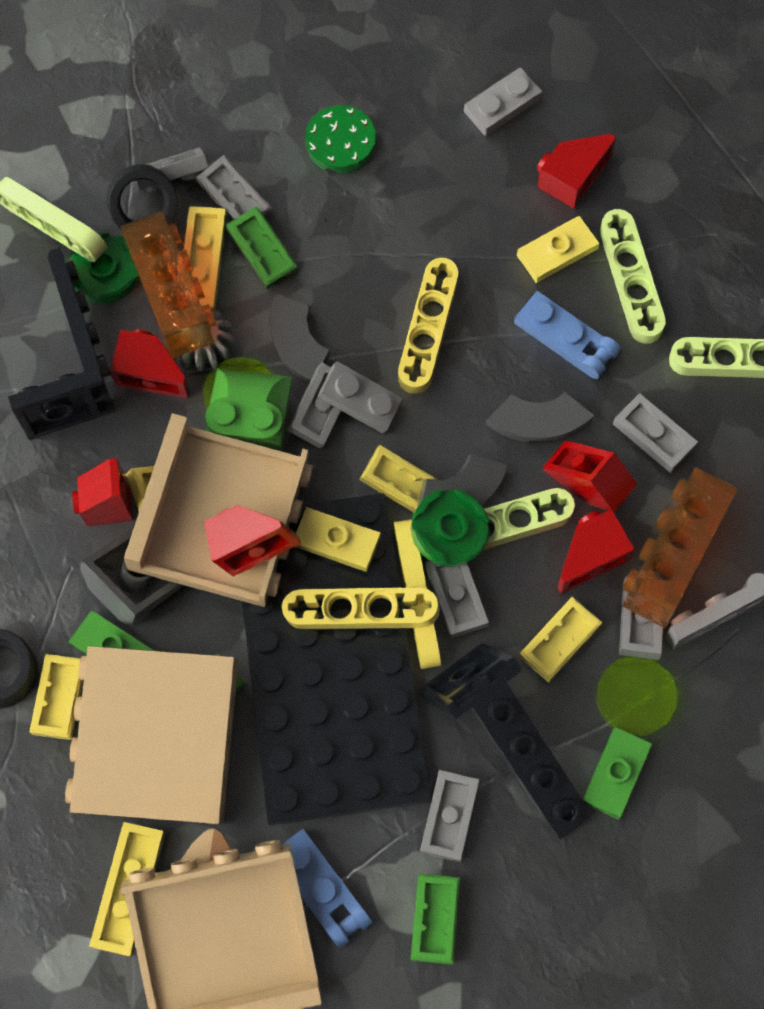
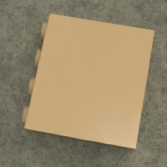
[124,413,313,607]
[65,646,239,824]
[120,840,322,1009]

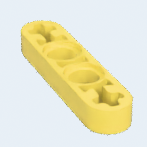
[398,258,458,394]
[393,519,441,669]
[282,587,440,629]

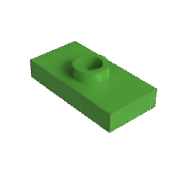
[226,206,297,289]
[68,610,154,656]
[582,726,652,820]
[411,874,460,965]

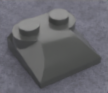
[80,527,184,625]

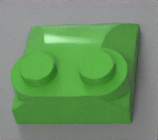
[205,369,292,451]

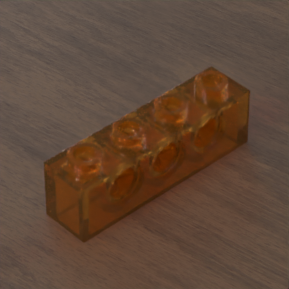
[120,211,217,359]
[622,467,738,628]

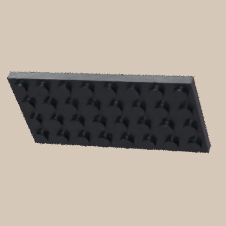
[242,493,431,826]

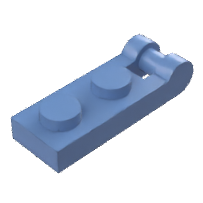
[514,291,621,379]
[282,829,373,949]

